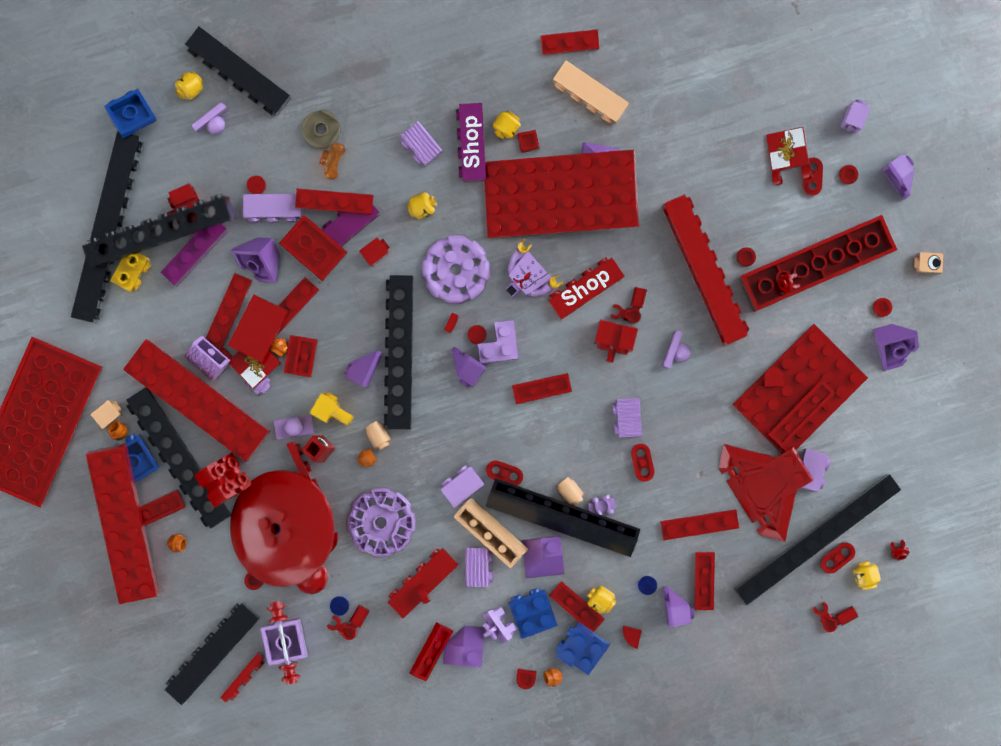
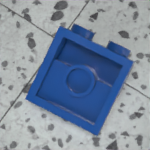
[104,89,157,138]
[114,433,160,483]
[509,587,558,639]
[555,622,610,675]

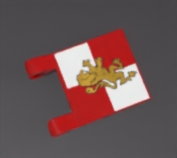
[766,127,812,185]
[220,348,281,390]

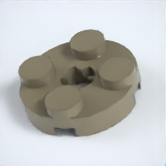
[302,110,340,149]

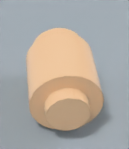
[365,421,391,450]
[556,477,584,506]

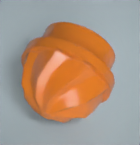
[269,338,288,357]
[108,421,128,441]
[358,448,377,467]
[167,534,187,553]
[543,668,563,687]

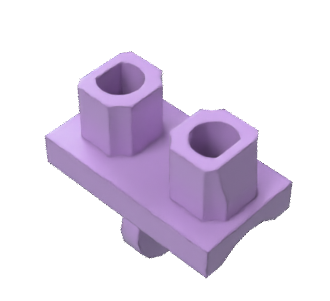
[482,607,517,643]

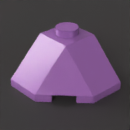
[882,154,914,200]
[231,237,279,283]
[873,324,919,371]
[452,347,486,388]
[663,586,694,627]
[443,626,484,667]

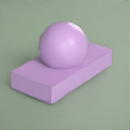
[192,102,228,134]
[662,330,691,369]
[274,415,315,439]

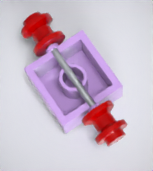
[261,601,308,685]

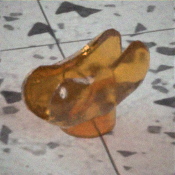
[319,143,346,179]

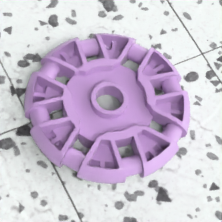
[421,235,490,304]
[346,488,416,557]

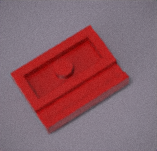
[284,335,318,378]

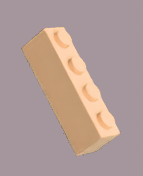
[553,61,629,124]
[454,497,528,569]

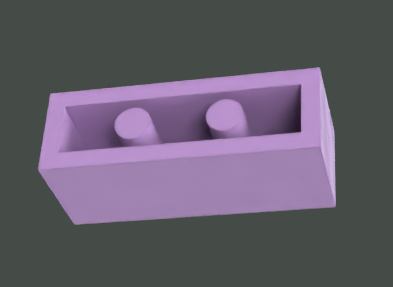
[243,194,302,222]

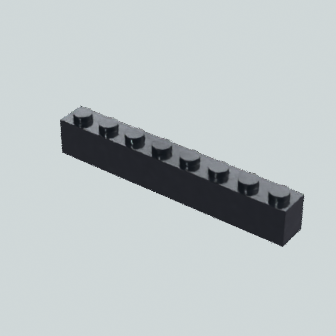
[486,478,641,557]

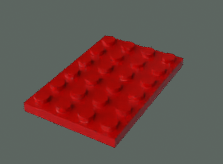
[732,324,868,454]

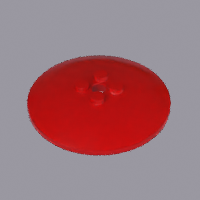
[230,470,334,586]

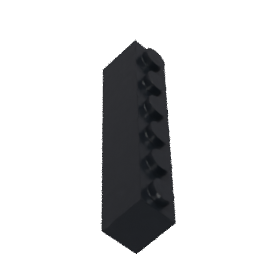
[185,26,291,116]
[165,602,261,705]

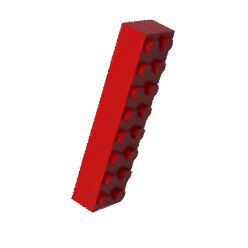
[662,194,749,346]
[739,215,898,312]
[123,339,271,462]
[85,444,159,604]

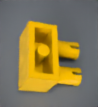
[110,253,151,293]
[310,392,354,426]

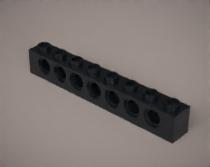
[82,194,236,268]
[384,275,413,429]
[126,387,231,529]

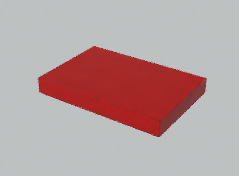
[279,215,348,282]
[227,294,288,363]

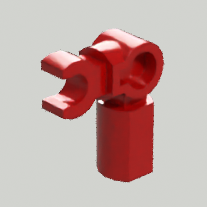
[610,287,647,324]
[813,602,858,632]
[327,605,370,640]

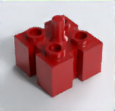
[167,183,200,225]
[594,319,638,363]
[194,453,251,508]

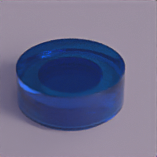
[638,576,657,595]
[330,596,349,616]

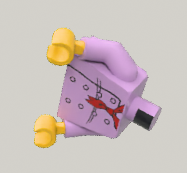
[505,239,563,298]

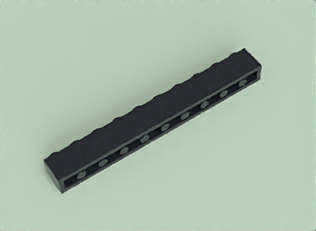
[71,131,144,324]
[734,474,901,605]

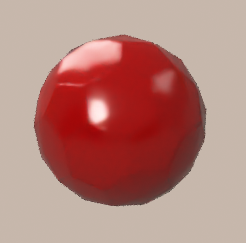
[296,565,328,595]

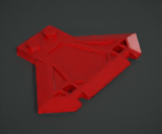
[719,444,814,542]

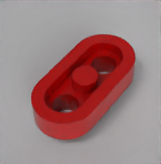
[802,157,823,196]
[631,444,654,482]
[486,460,523,486]
[820,542,855,574]

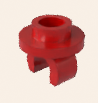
[779,273,799,293]
[890,540,910,561]

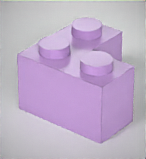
[478,320,518,364]

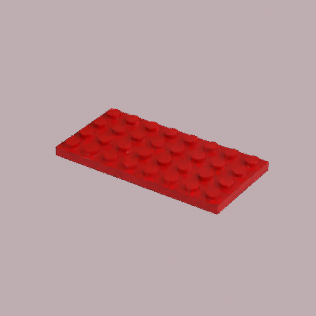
[485,149,639,239]
[0,337,103,508]

